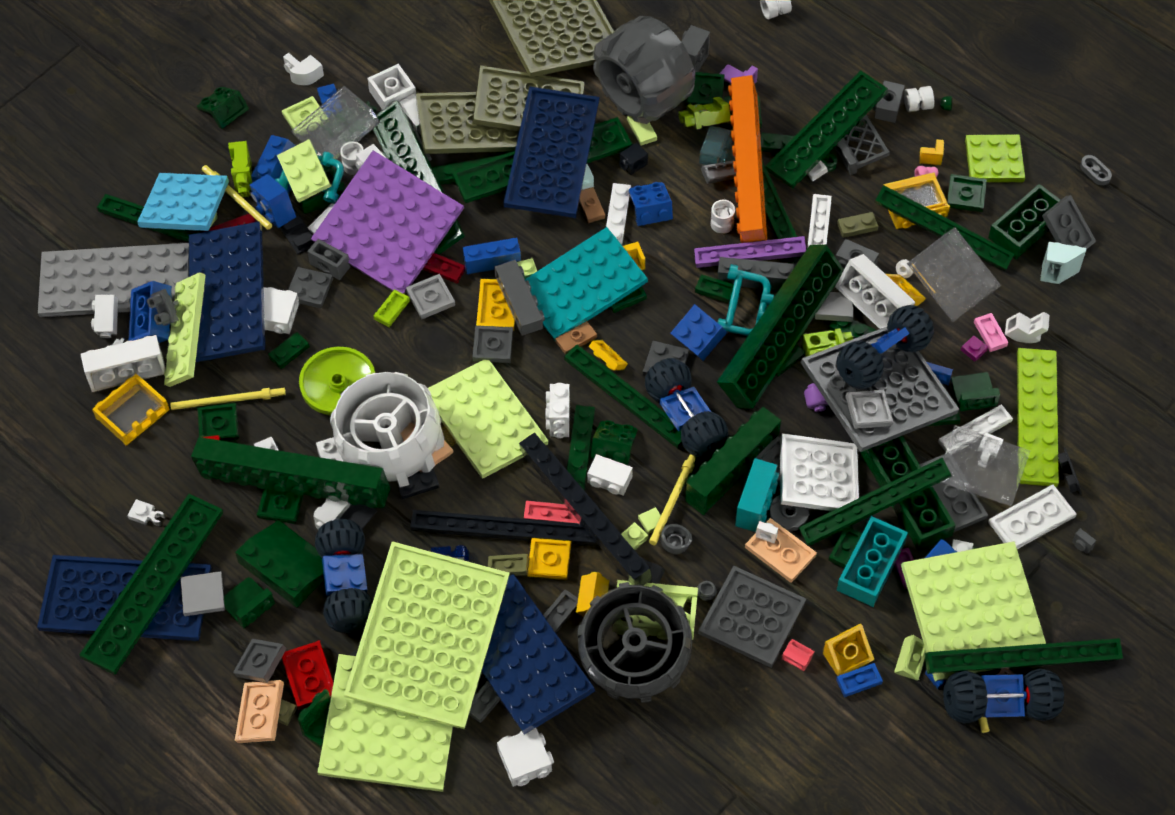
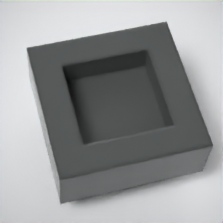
[1072,528,1096,554]

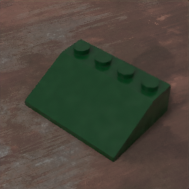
[235,520,324,608]

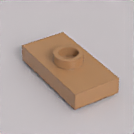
[579,187,605,223]
[555,321,597,355]

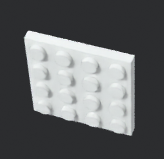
[780,433,859,511]

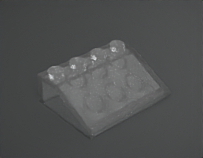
[291,86,380,160]
[907,227,1001,322]
[940,425,1031,507]

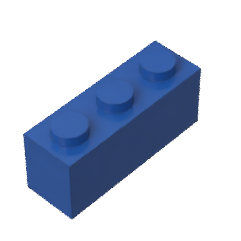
[463,238,521,274]

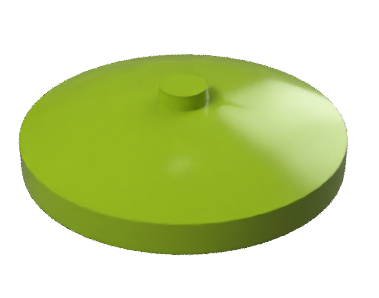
[299,347,375,415]

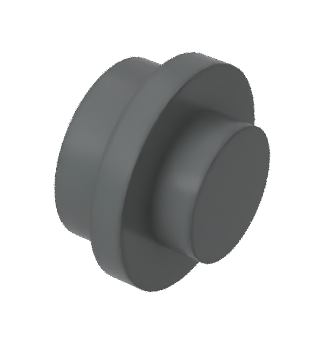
[697,581,717,601]

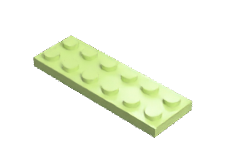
[164,272,206,387]

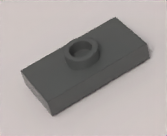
[701,160,736,184]

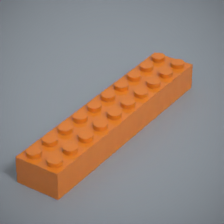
[728,75,767,243]

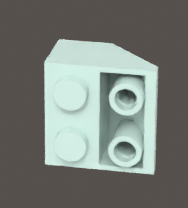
[1040,242,1086,284]

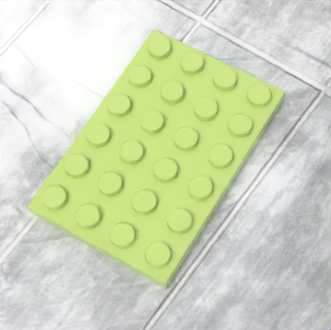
[428,360,548,479]

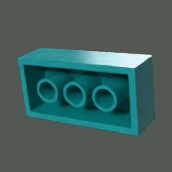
[837,516,908,607]

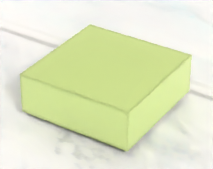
[638,507,661,534]

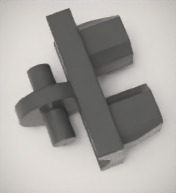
[147,289,179,326]

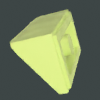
[894,635,926,680]

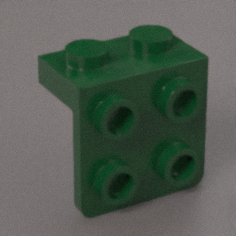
[590,420,638,466]
[224,577,275,629]

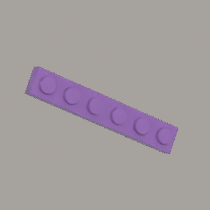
[694,236,806,268]

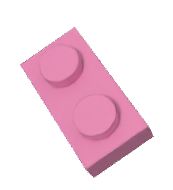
[974,313,1008,352]

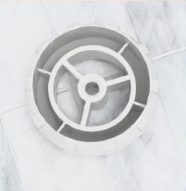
[330,372,444,487]

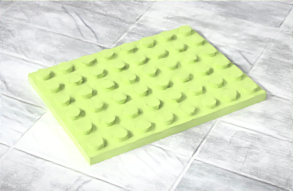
[344,542,510,730]

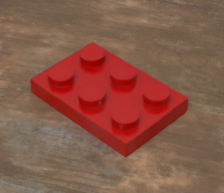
[282,640,334,710]

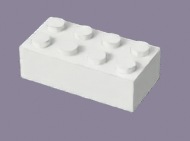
[835,254,915,329]
[81,335,166,392]

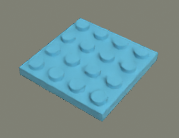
[137,173,229,231]

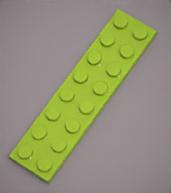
[1017,348,1059,487]

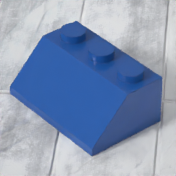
[251,135,296,195]
[128,281,172,343]

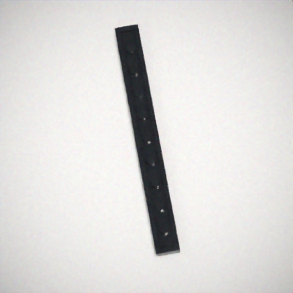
[411,510,599,546]

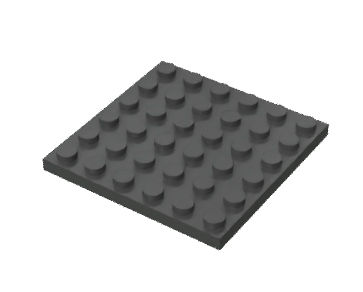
[801,327,959,452]

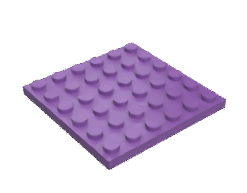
[311,150,464,294]

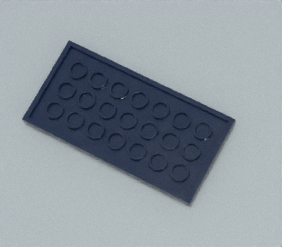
[504,86,600,218]
[189,221,265,362]
[37,555,212,641]
[482,574,595,735]

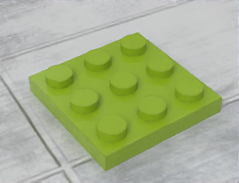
[965,135,1025,182]

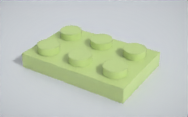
[277,139,331,202]

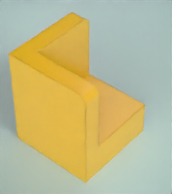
[920,140,944,165]
[623,242,645,270]

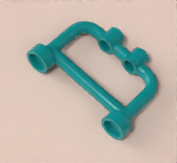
[275,150,344,204]
[717,264,774,336]

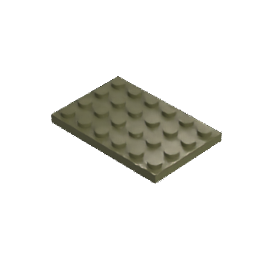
[473,65,584,131]
[416,92,520,154]

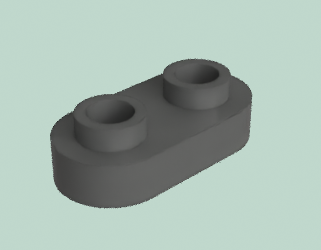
[1080,155,1112,186]

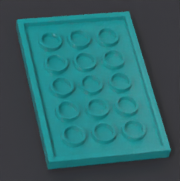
[525,227,648,341]

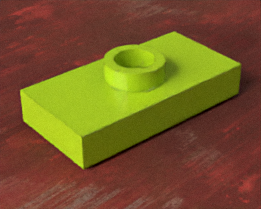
[373,289,410,327]

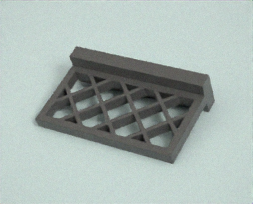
[834,115,890,175]

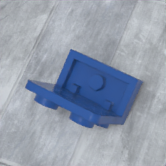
[629,182,673,226]

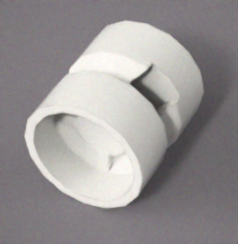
[760,0,792,19]
[904,86,934,112]
[340,141,363,175]
[711,200,735,234]

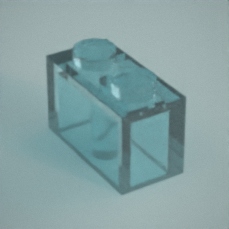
[699,125,732,165]

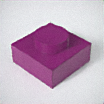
[961,336,988,362]

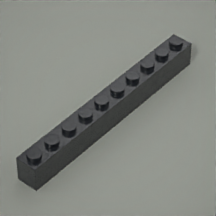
[519,432,653,585]

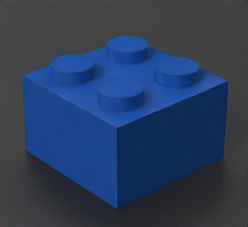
[250,174,296,228]
[671,304,727,361]

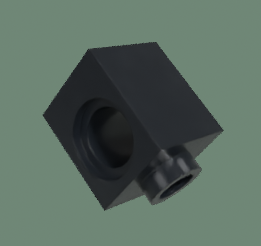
[619,143,648,175]

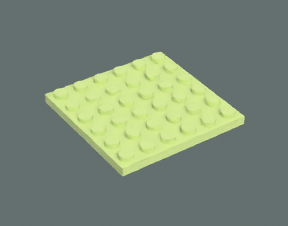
[901,541,1046,682]
[318,654,453,792]

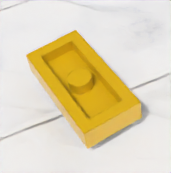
[589,340,628,371]

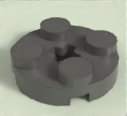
[769,495,809,533]

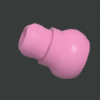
[915,166,938,177]

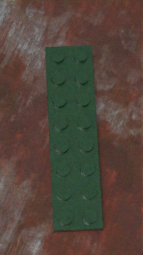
[765,70,888,189]

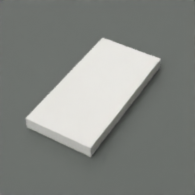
[988,484,1076,549]

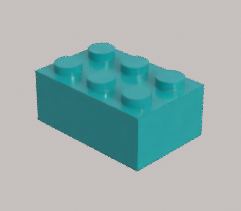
[735,458,779,532]

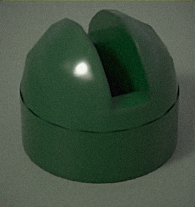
[940,96,952,110]

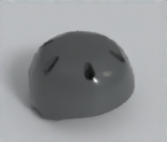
[660,524,692,554]

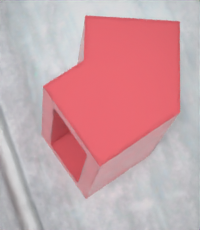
[782,639,815,671]

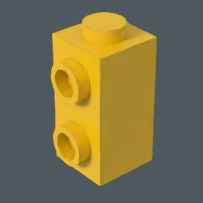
[576,572,610,617]

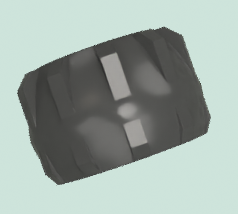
[593,16,695,124]
[578,582,692,703]

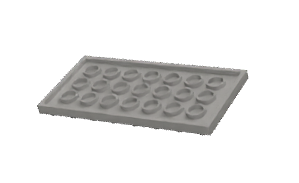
[38,243,189,317]

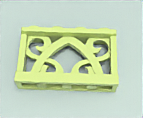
[613,580,698,640]

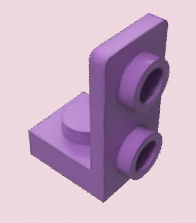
[719,65,758,84]

